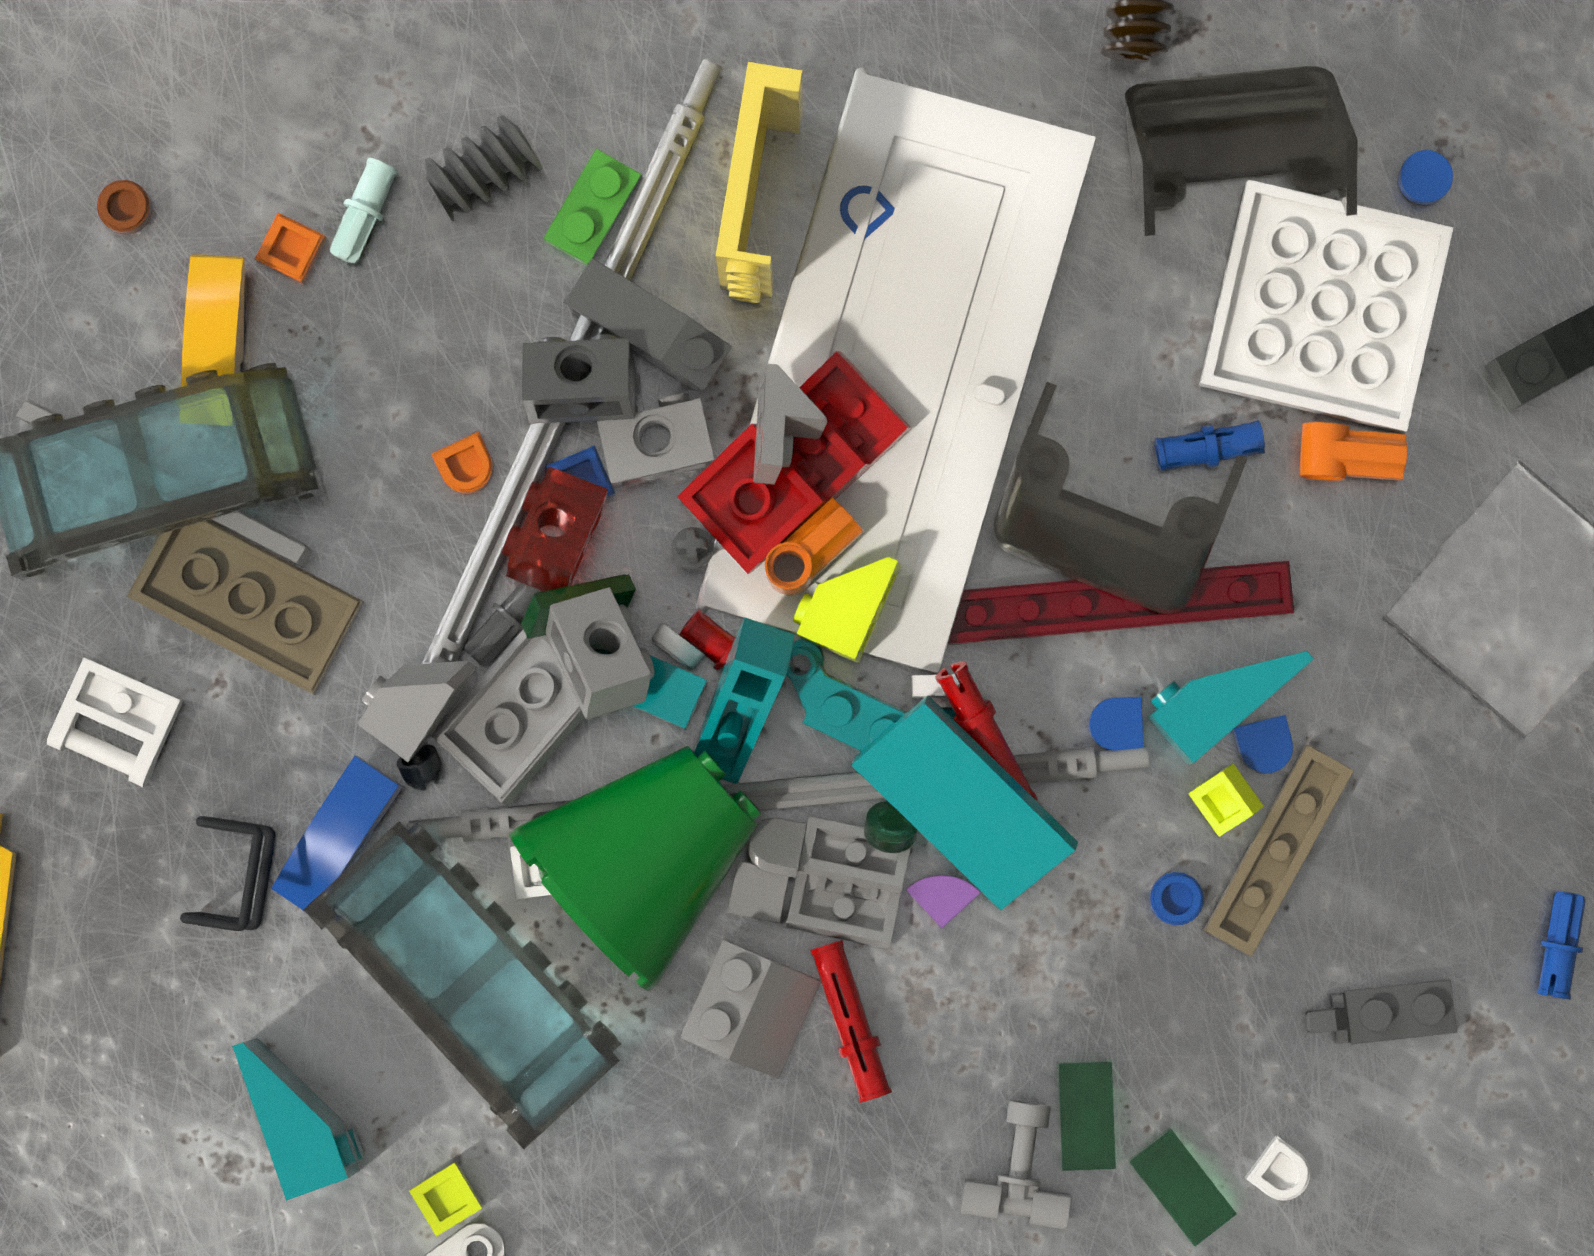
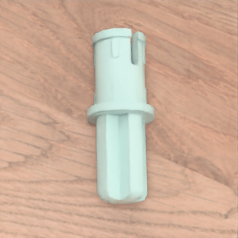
[330,157,399,263]

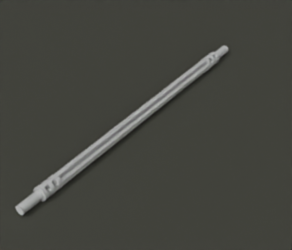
[422,59,722,664]
[408,746,1149,842]

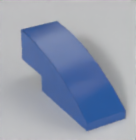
[271,756,403,918]

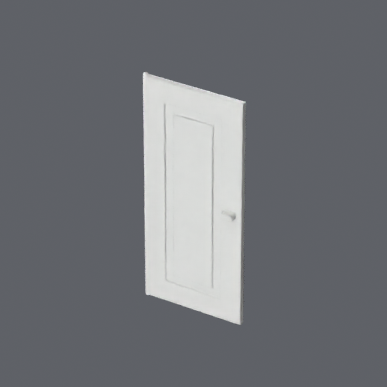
[696,67,1096,674]

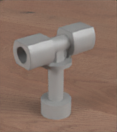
[961,1100,1071,1229]

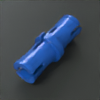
[1155,420,1265,472]

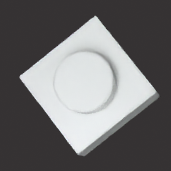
[911,674,959,708]

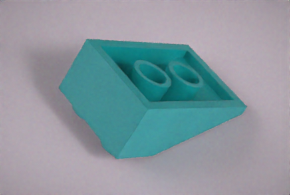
[232,1038,364,1201]

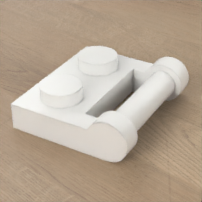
[47,657,183,788]

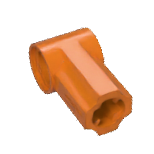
[1299,422,1408,481]
[764,497,864,596]

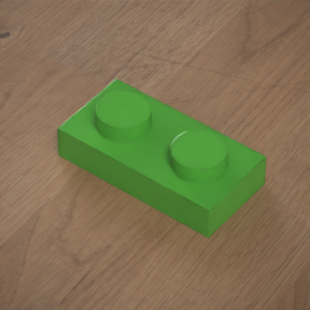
[543,148,642,266]

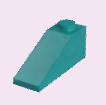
[693,617,795,784]
[1147,651,1314,765]

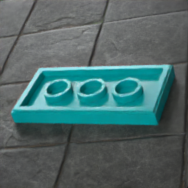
[851,695,1078,910]

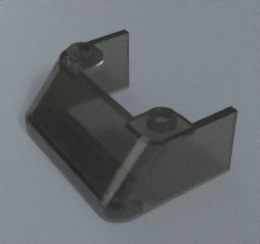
[1125,66,1358,236]
[993,382,1247,614]

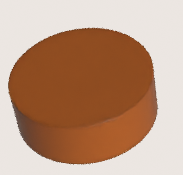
[97,180,152,235]

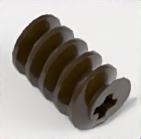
[1101,0,1174,62]

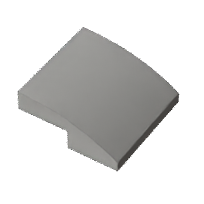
[786,816,913,949]

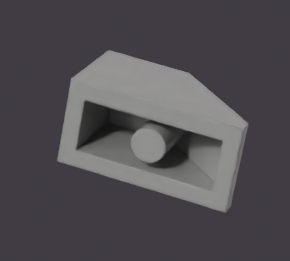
[357,661,477,762]

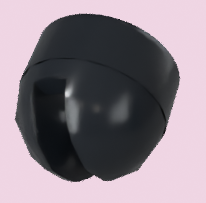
[397,745,443,791]

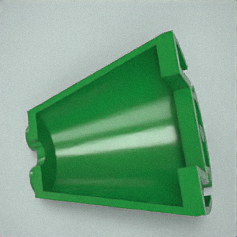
[509,746,761,991]

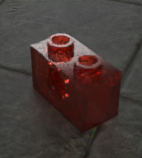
[502,466,608,591]

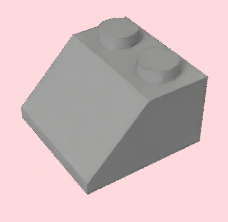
[680,939,821,1079]

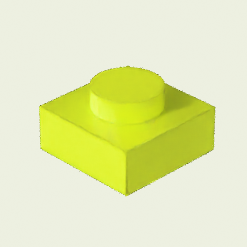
[1188,763,1264,837]
[409,1161,484,1237]

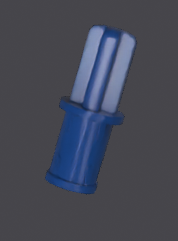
[1536,891,1586,1000]

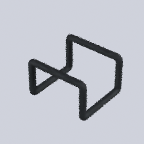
[180,816,275,931]

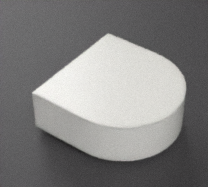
[1245,1135,1310,1201]

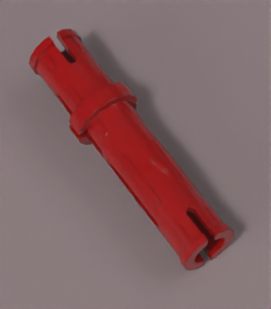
[935,661,1037,801]
[810,940,892,1103]

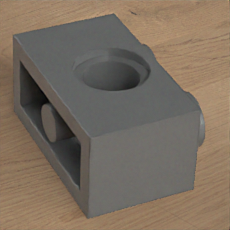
[522,334,635,424]

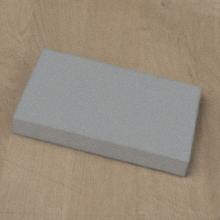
[432,629,585,806]

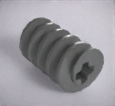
[425,115,543,222]

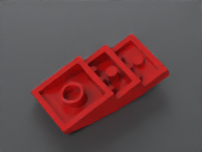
[677,351,912,574]

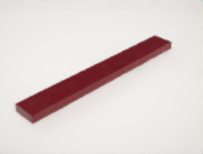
[948,561,1294,645]

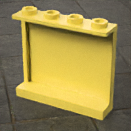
[716,62,803,303]

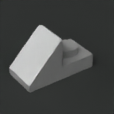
[753,363,827,484]

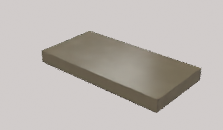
[127,503,364,695]

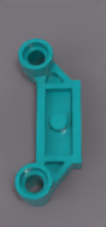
[786,639,956,751]

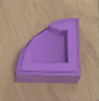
[905,875,981,929]

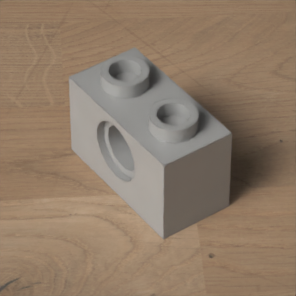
[597,393,715,489]
[545,587,654,720]

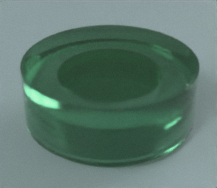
[864,801,918,853]

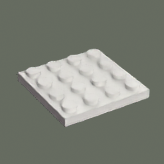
[1199,180,1454,434]

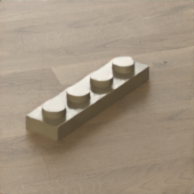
[1203,745,1354,957]

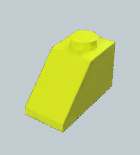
[793,557,901,663]

